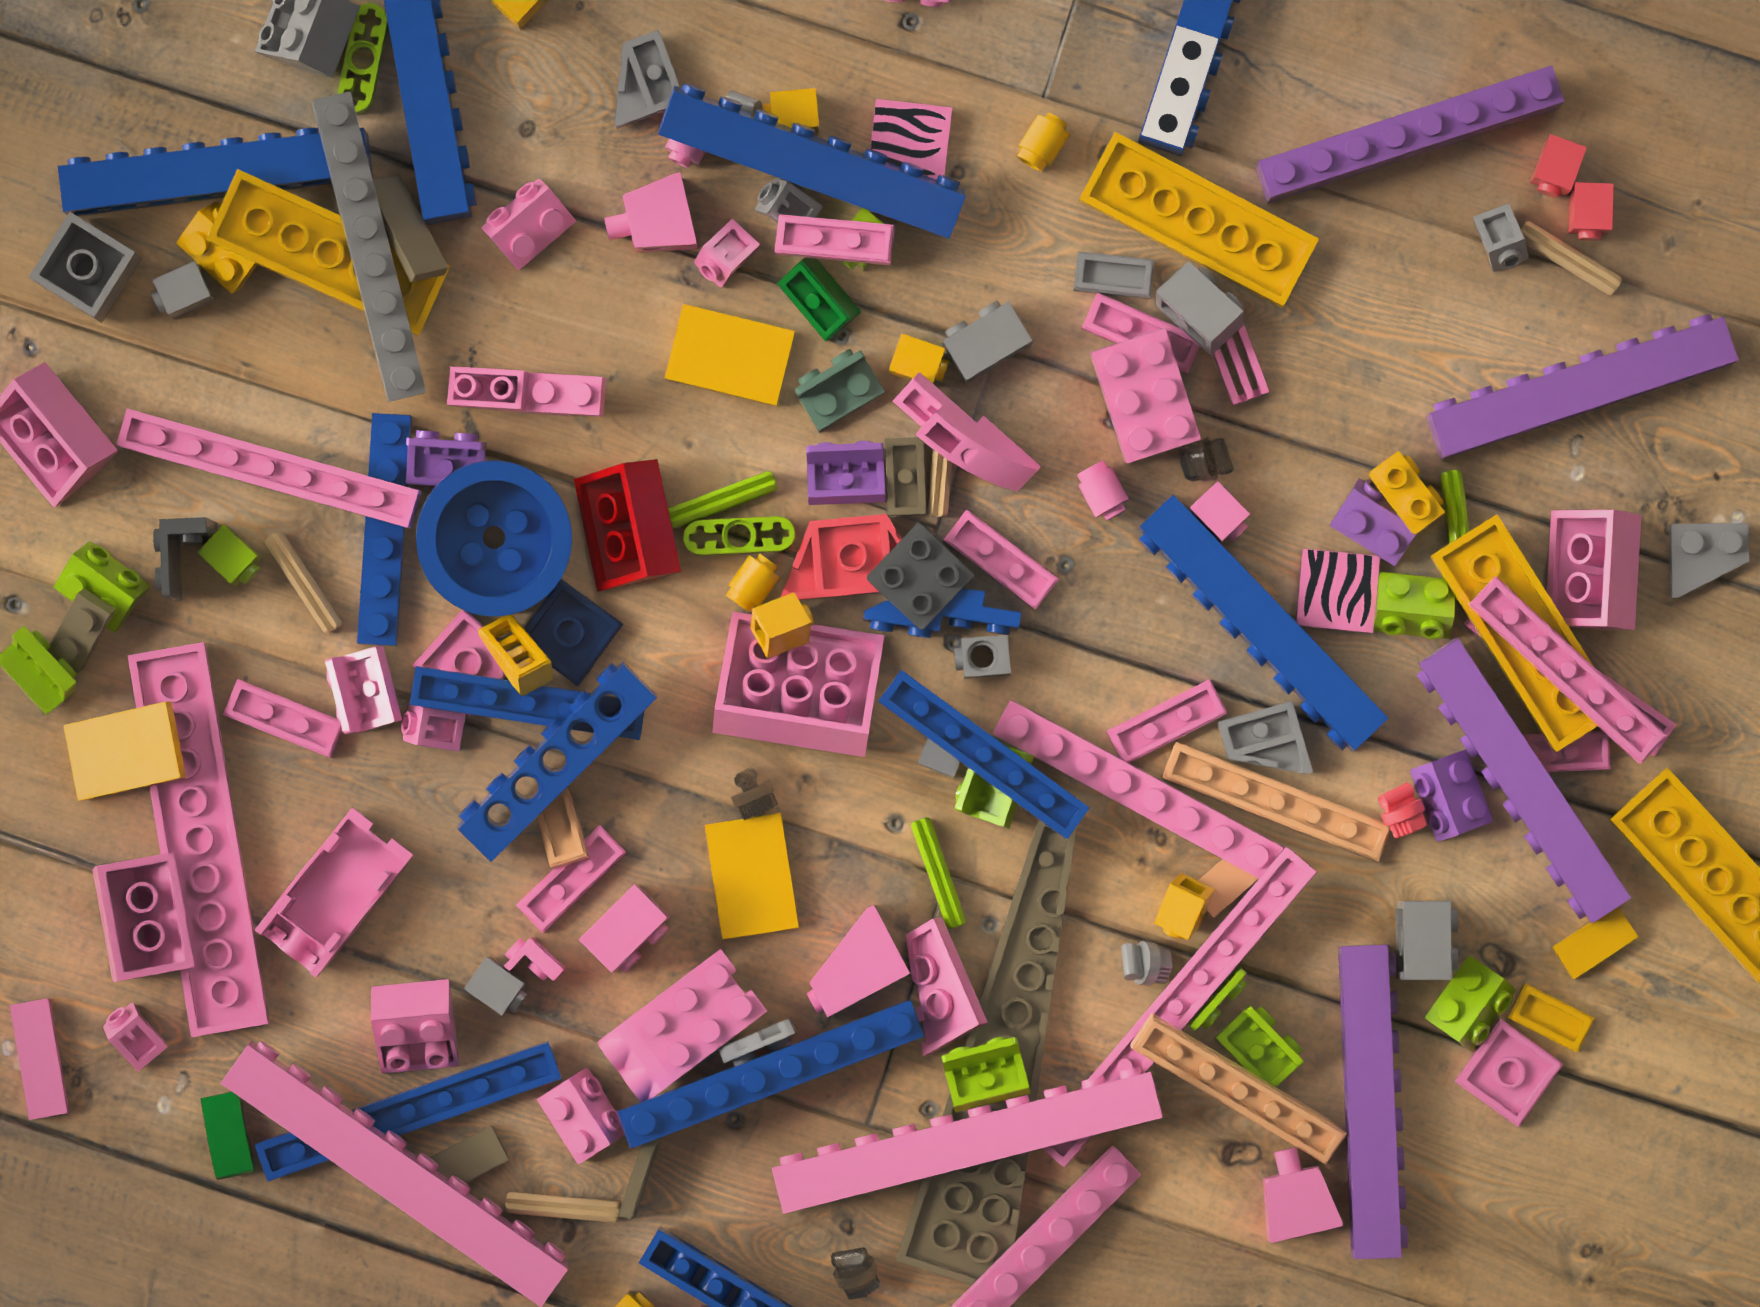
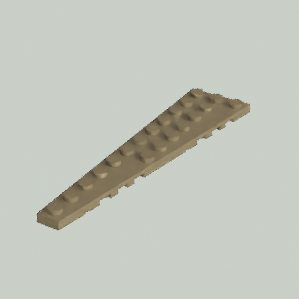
[896,819,1077,1285]

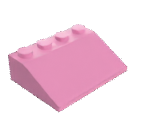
[712,611,885,757]

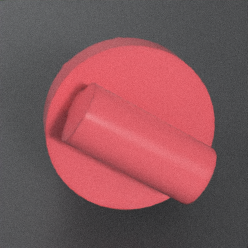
[1378,782,1427,838]

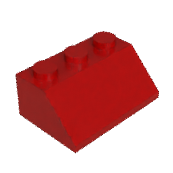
[573,459,681,592]

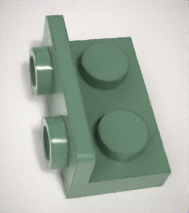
[795,349,885,432]

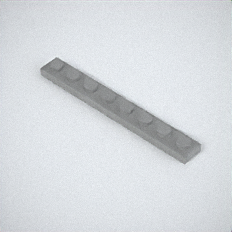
[312,91,426,402]

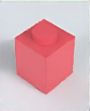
[1530,134,1587,198]
[1568,182,1614,241]

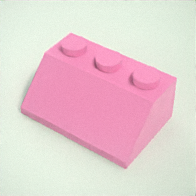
[0,362,118,508]
[1547,510,1642,630]
[92,852,195,983]

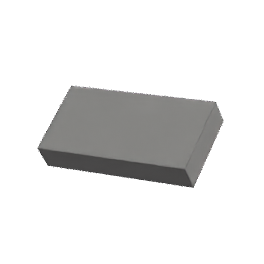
[1074,251,1154,299]

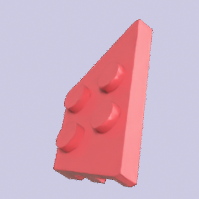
[781,514,902,601]

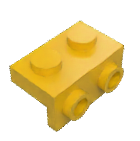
[176,202,258,294]
[1368,450,1445,534]

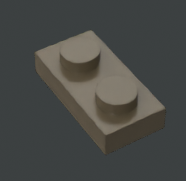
[885,437,926,517]
[47,588,116,674]

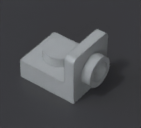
[755,178,823,223]
[1473,203,1529,272]

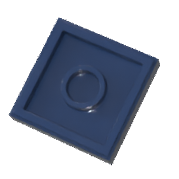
[524,579,624,686]

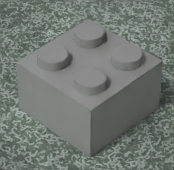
[29,212,142,323]
[1396,901,1458,980]

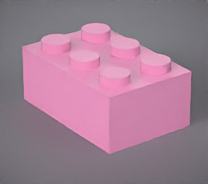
[1089,328,1201,463]

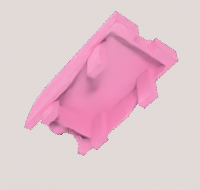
[255,807,414,978]
[598,949,767,1102]

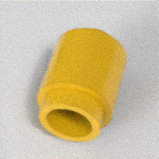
[1016,112,1070,173]
[725,554,780,613]

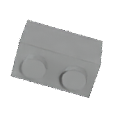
[1156,261,1244,356]
[942,301,1032,384]

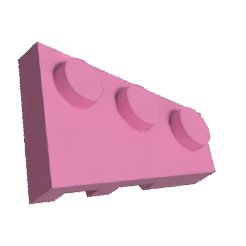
[906,917,988,1056]

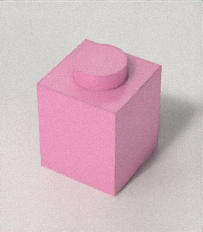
[1188,481,1250,543]

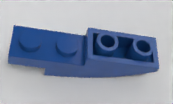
[863,589,1021,638]

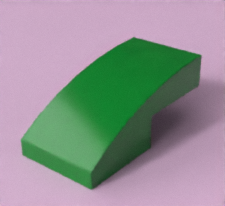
[200,1092,255,1180]

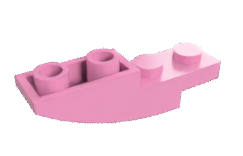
[447,366,607,417]
[893,372,1041,492]

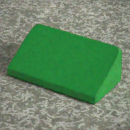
[777,258,861,342]

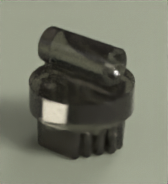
[1180,437,1234,482]
[731,768,778,820]
[831,1247,881,1300]

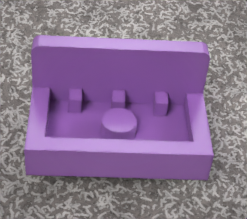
[406,430,487,486]
[806,441,886,505]
[1329,478,1416,566]
[1410,749,1493,842]

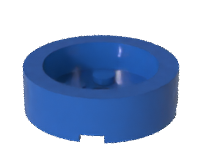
[416,460,572,616]

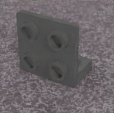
[153,517,218,601]
[867,522,975,630]

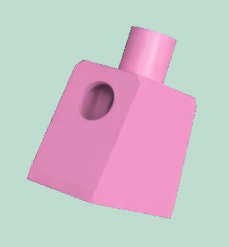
[604,172,698,253]
[1263,1147,1343,1243]

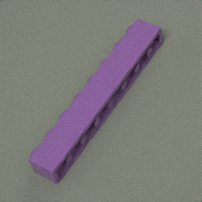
[1255,65,1565,204]
[1426,314,1738,460]
[1416,637,1631,923]
[1338,945,1408,1259]

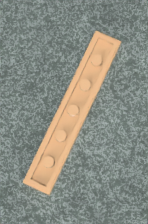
[1161,742,1391,862]
[1130,1013,1347,1164]

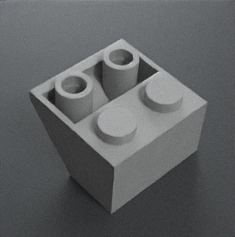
[254,0,360,78]

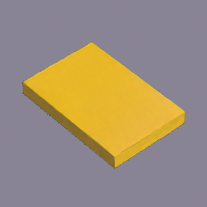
[665,304,795,407]
[64,701,186,801]
[705,813,799,940]

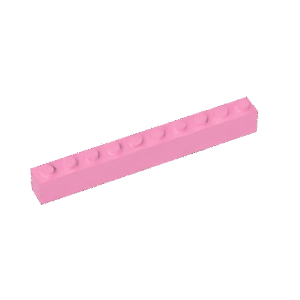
[220,1041,569,1307]
[772,1066,1163,1214]

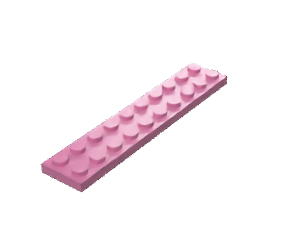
[128,642,270,1037]

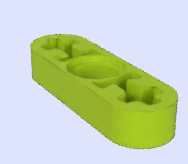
[338,3,389,115]
[683,516,795,556]

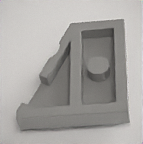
[614,30,681,129]
[1669,523,1749,599]
[1217,701,1313,774]
[718,1017,797,1066]

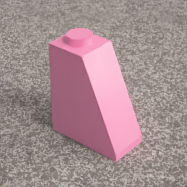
[807,905,910,1017]

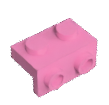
[482,179,576,271]
[326,646,402,734]
[537,1068,624,1165]

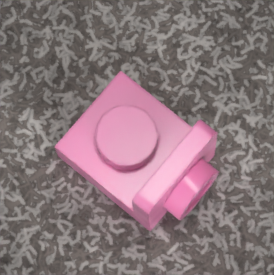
[694,219,760,288]
[401,704,466,751]
[504,937,567,981]
[103,1003,168,1071]

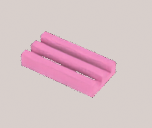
[1213,323,1269,406]

